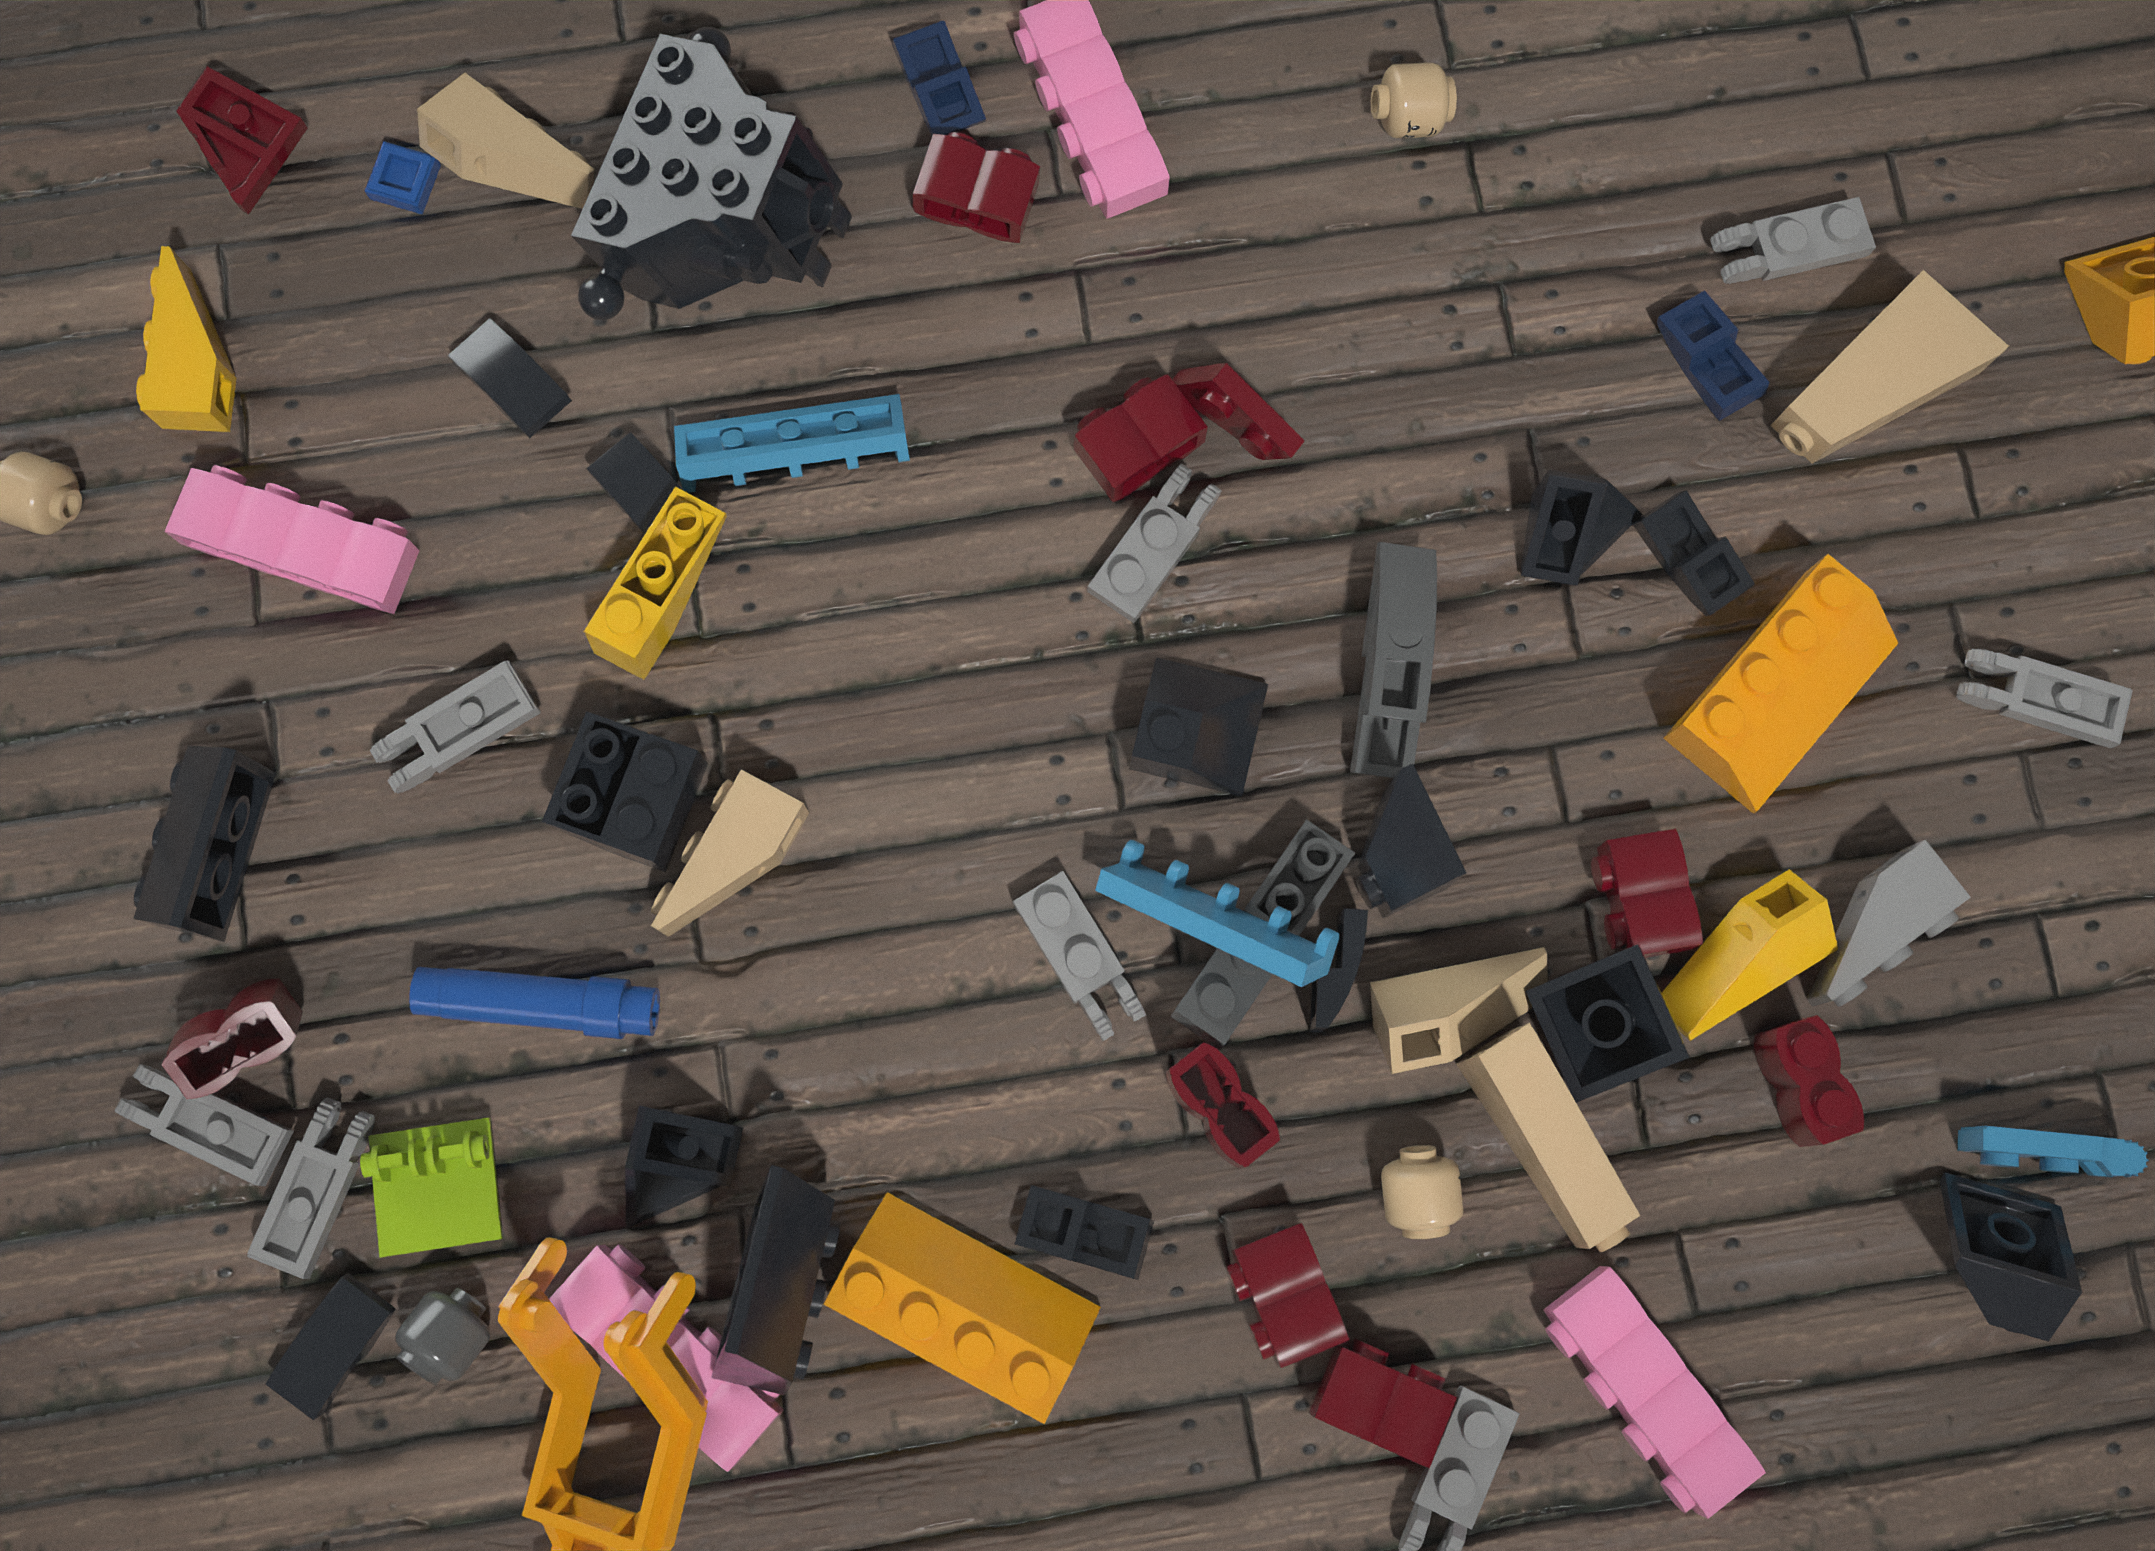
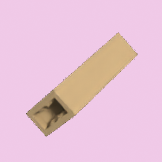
[1770,270,2009,464]
[1456,1023,1640,1252]

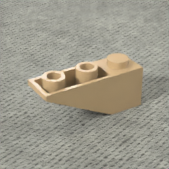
[417,73,595,209]
[651,770,809,937]
[1370,947,1548,1074]

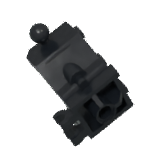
[571,27,852,320]

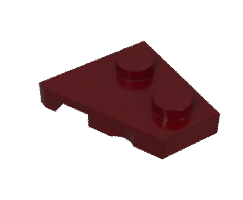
[176,66,308,215]
[1172,363,1305,460]

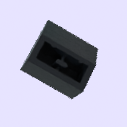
[542,711,708,872]

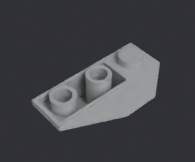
[1807,840,1971,1007]

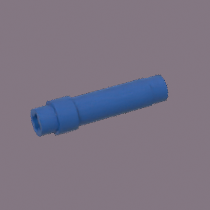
[409,967,660,1039]

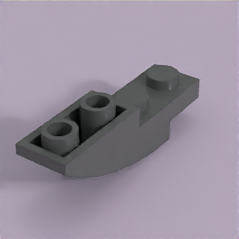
[1350,542,1437,778]
[1171,819,1355,1051]

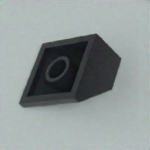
[1129,657,1268,796]
[1356,763,1467,918]
[1939,1172,2082,1342]

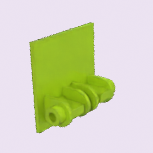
[360,1118,503,1258]

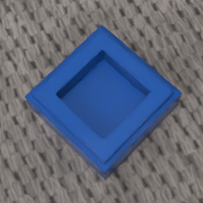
[365,141,441,215]

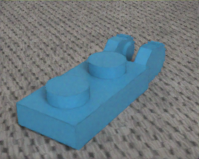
[1957,1126,2149,1177]

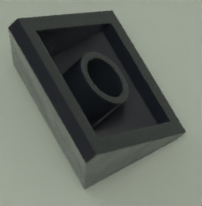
[1526,944,1690,1103]

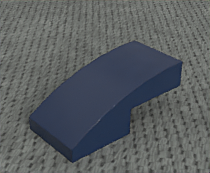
[892,20,986,136]
[1657,290,1769,421]

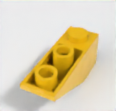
[136,246,237,432]
[584,487,727,680]
[1661,869,1838,1041]

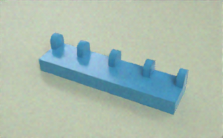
[674,394,910,493]
[1095,840,1339,987]

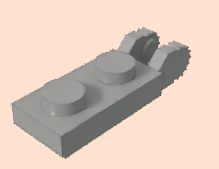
[1710,197,1876,284]
[1087,464,1222,623]
[1956,648,2133,748]
[370,660,541,794]
[1013,871,1146,1041]
[114,1064,294,1186]
[247,1097,376,1279]
[1398,1385,1520,1551]

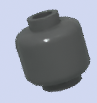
[395,1288,490,1386]

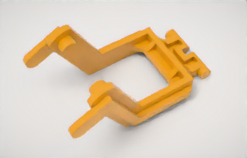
[498,1237,708,1551]

